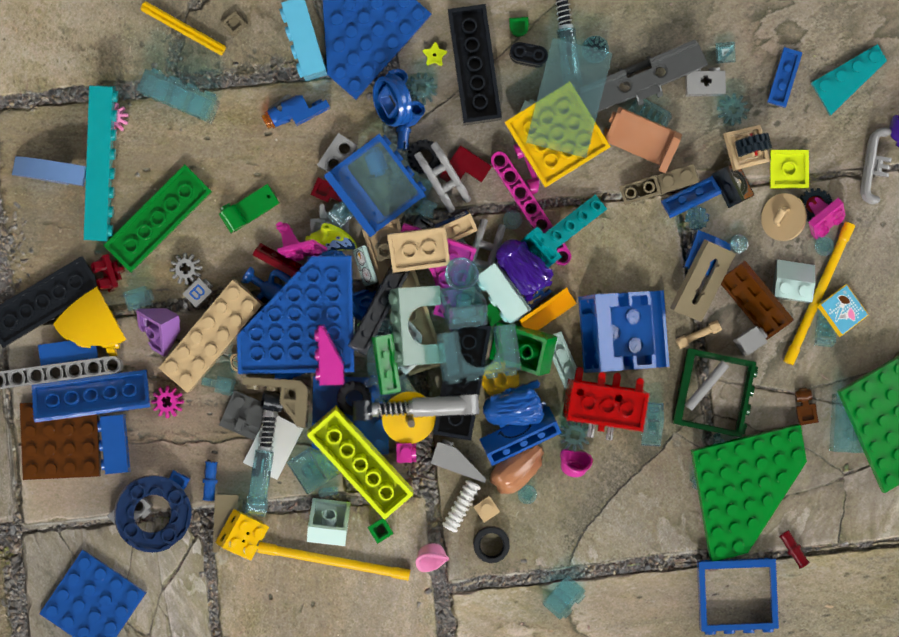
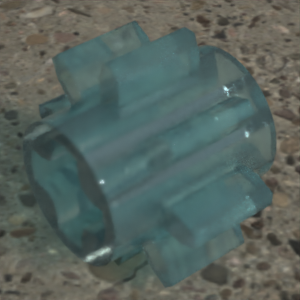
[685,206,709,230]

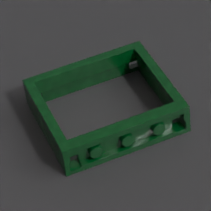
[672,348,758,438]

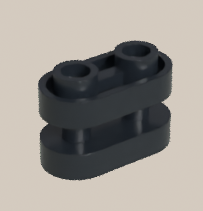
[510,42,548,68]

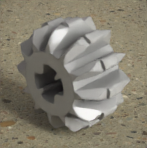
[169,253,203,285]

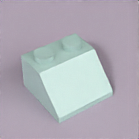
[772,259,815,303]
[307,498,351,546]

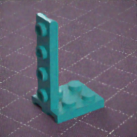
[520,194,607,268]

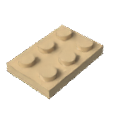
[388,226,451,273]

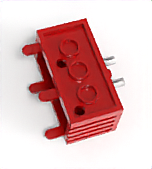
[562,367,650,441]

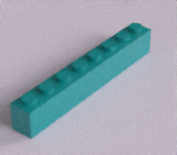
[84,85,118,241]

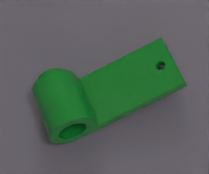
[219,184,280,234]

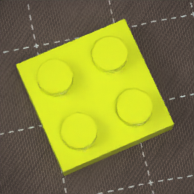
[770,150,809,189]

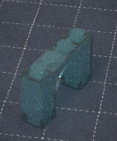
[436,324,522,384]

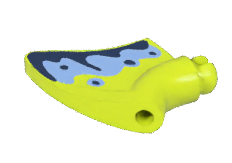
[305,223,357,251]

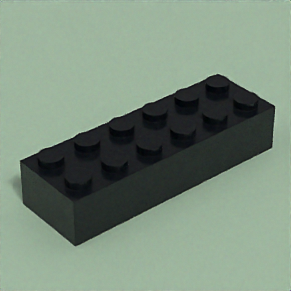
[448,4,502,126]
[433,320,491,441]

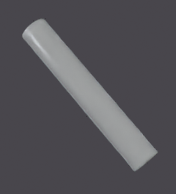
[685,361,729,411]

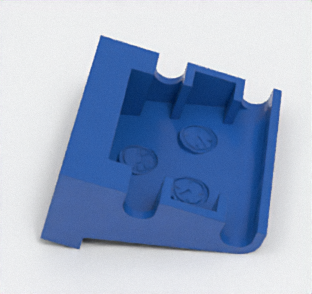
[578,290,670,373]

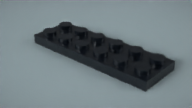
[0,256,100,348]

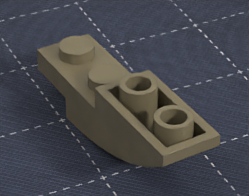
[619,164,700,205]

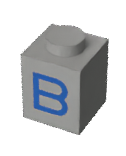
[183,278,214,308]

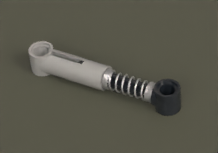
[352,394,479,421]

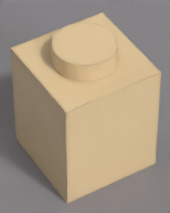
[473,495,500,523]

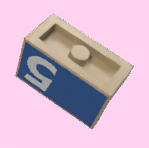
[434,210,478,241]

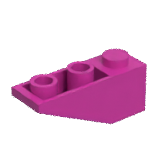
[315,324,344,385]

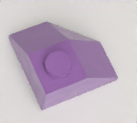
[136,308,180,357]

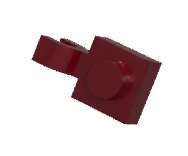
[310,177,344,204]

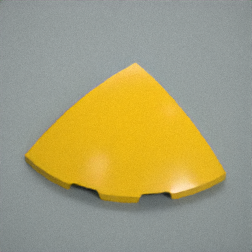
[53,287,126,348]

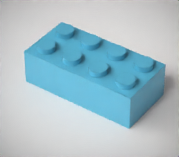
[279,0,327,81]

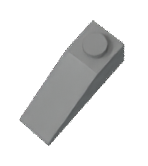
[430,439,486,483]

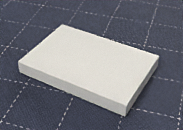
[243,416,304,480]

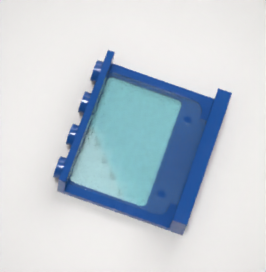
[324,133,426,237]

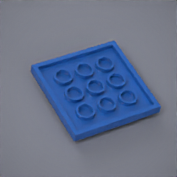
[312,376,390,454]
[39,549,147,637]

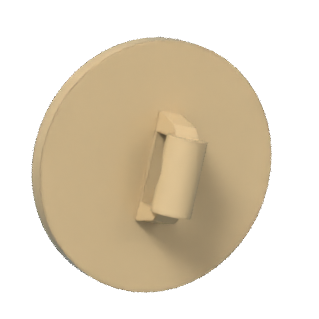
[761,193,807,241]

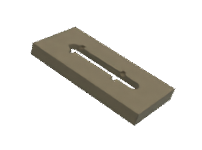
[670,239,736,322]

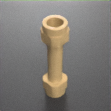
[675,320,722,349]

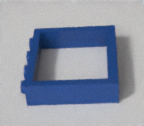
[697,558,779,635]

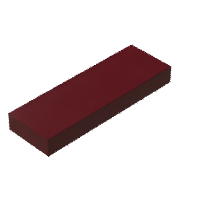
[253,243,303,277]

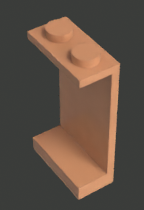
[603,107,682,173]

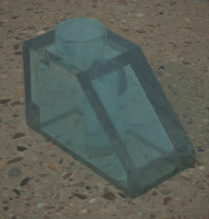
[641,402,664,446]

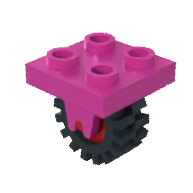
[800,188,846,240]

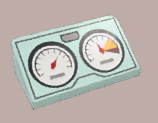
[353,245,378,286]

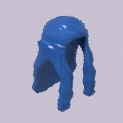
[483,380,547,428]

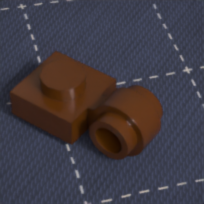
[795,387,819,425]

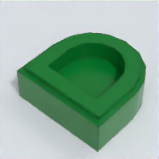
[509,17,529,37]

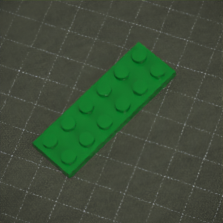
[103,164,212,273]

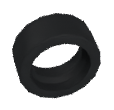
[473,526,510,563]

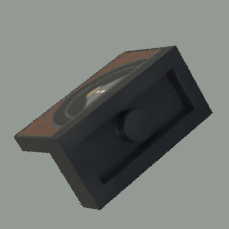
[712,165,754,208]

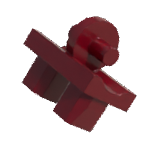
[91,254,125,292]

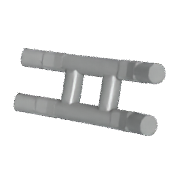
[414,142,471,213]
[464,218,506,291]

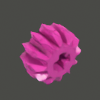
[151,386,184,418]

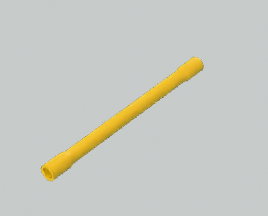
[783,221,855,365]
[257,542,411,581]

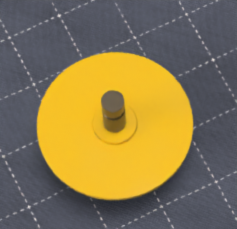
[382,391,436,444]

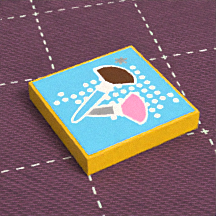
[817,284,869,337]

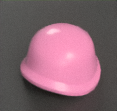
[415,543,449,572]

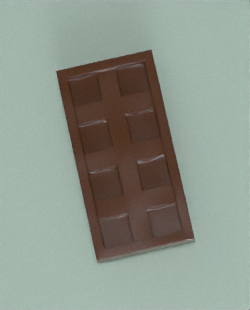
[721,260,794,340]

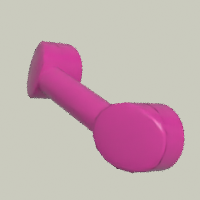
[513,144,540,194]

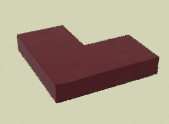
[439,145,492,188]

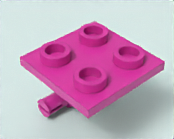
[276,222,328,261]

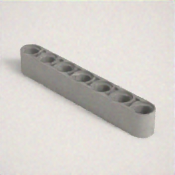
[0,356,123,389]

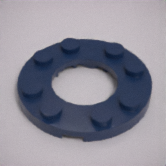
[114,475,192,553]

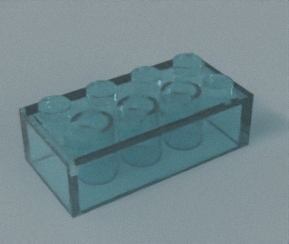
[137,68,221,124]

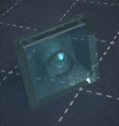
[287,447,341,494]

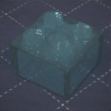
[440,284,488,330]

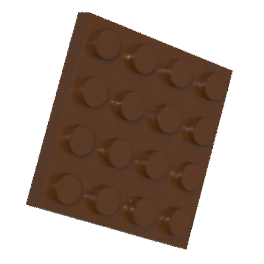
[20,403,101,480]

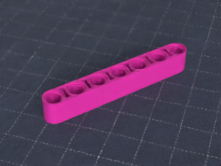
[491,152,571,266]

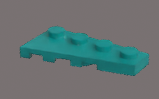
[811,44,887,116]

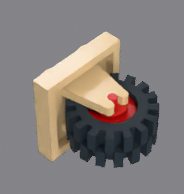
[723,125,772,171]

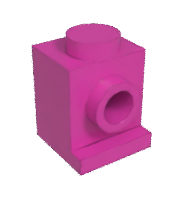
[396,443,416,463]

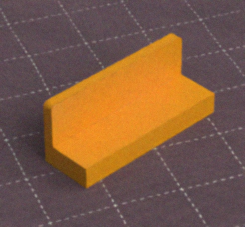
[519,287,577,330]

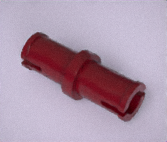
[779,530,810,569]

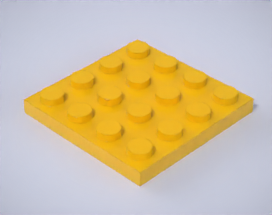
[504,82,611,188]

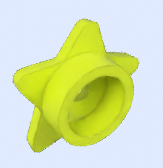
[423,42,447,66]

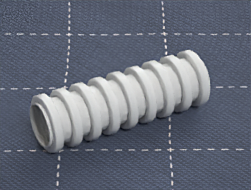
[442,480,481,533]

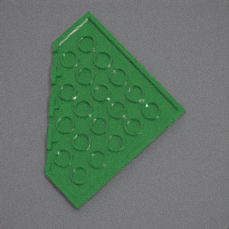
[837,355,899,493]
[690,424,807,561]

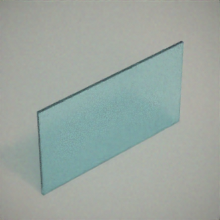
[526,38,613,158]

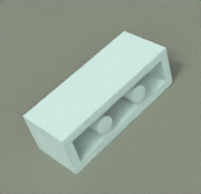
[476,262,531,324]

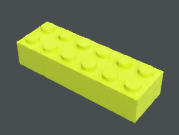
[307,405,414,520]

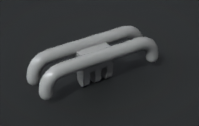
[860,128,892,205]

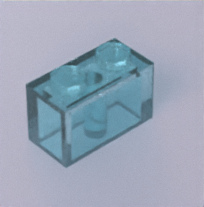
[542,574,585,620]

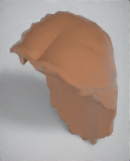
[490,444,544,494]

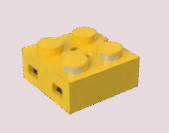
[215,509,269,561]

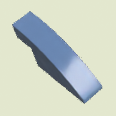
[12,156,86,187]

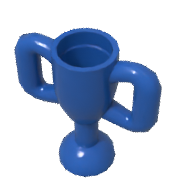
[241,266,291,310]

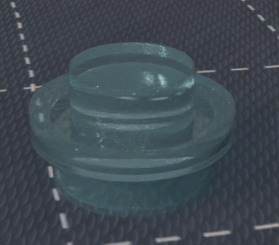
[503,210,522,230]
[730,234,748,253]
[815,237,834,256]
[518,485,537,504]

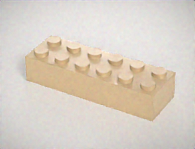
[159,280,265,393]

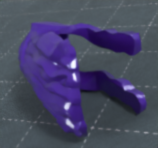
[496,239,553,302]

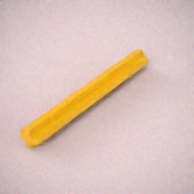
[140,1,226,55]

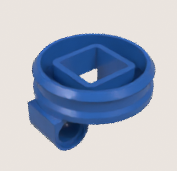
[373,69,425,127]

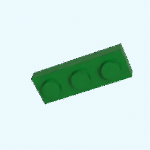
[372,334,401,395]

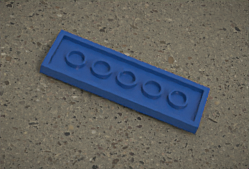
[32,370,151,422]

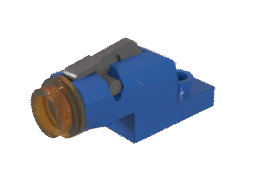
[261,94,331,129]

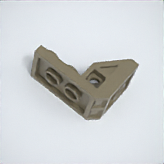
[242,377,310,428]

